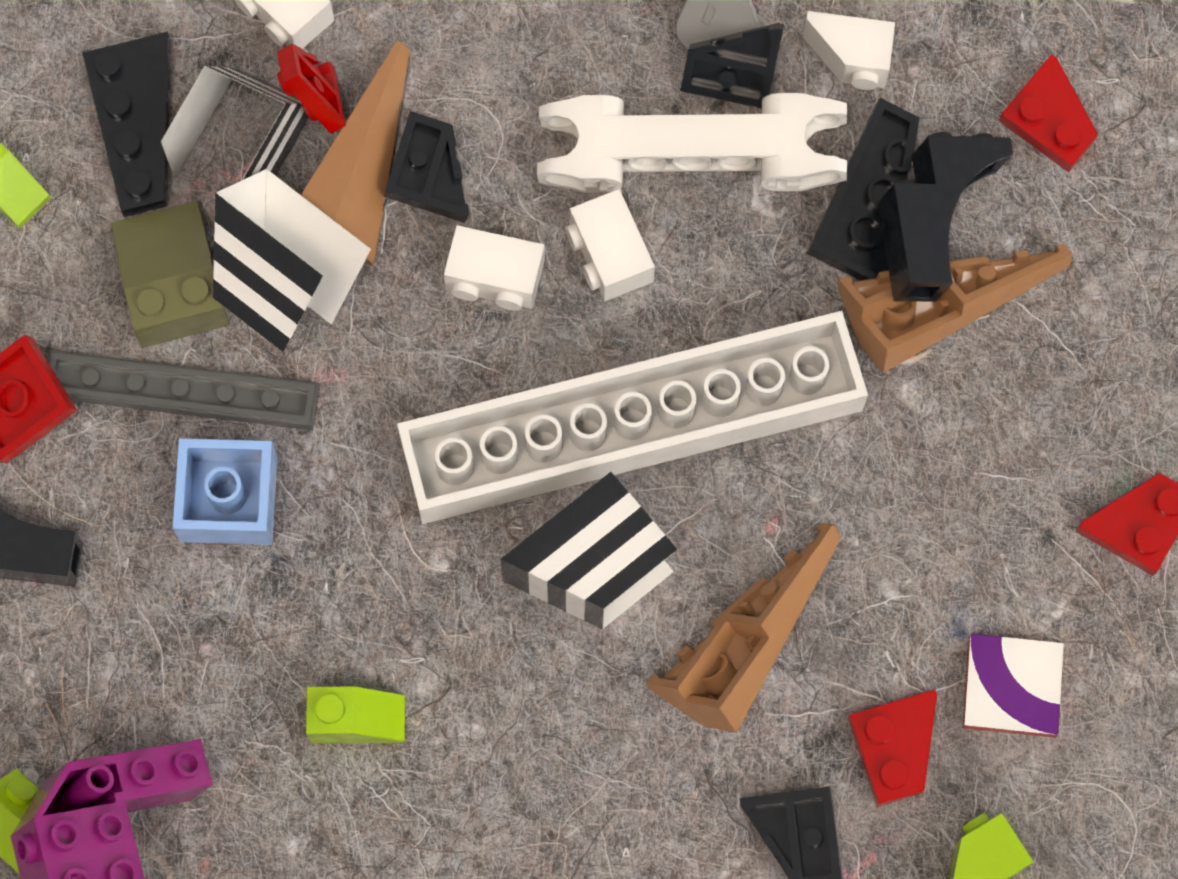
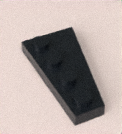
[82,31,170,217]
[806,98,920,281]

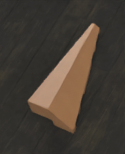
[301,40,411,267]
[838,244,1073,373]
[646,523,841,733]

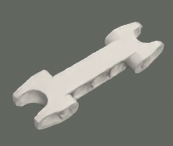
[537,93,847,193]

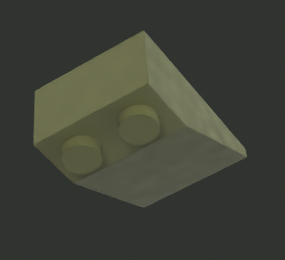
[111,201,230,348]

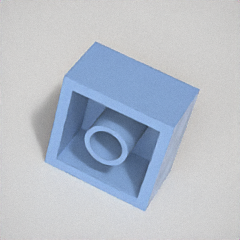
[172,438,278,545]

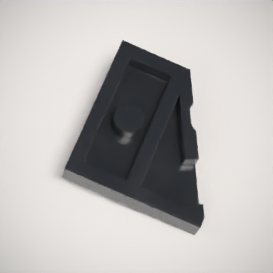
[680,23,784,108]
[383,111,469,223]
[739,787,843,879]

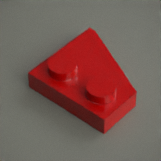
[277,44,346,134]
[999,54,1098,172]
[1076,473,1178,576]
[848,689,937,807]

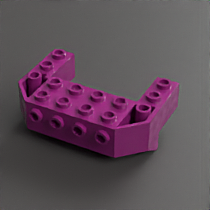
[10,739,213,879]

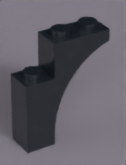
[878,132,1013,302]
[0,510,83,587]

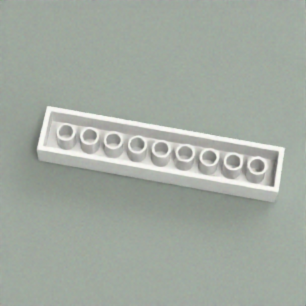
[397,311,868,524]

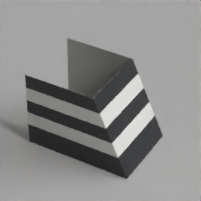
[161,66,309,180]
[213,169,371,352]
[500,472,678,629]

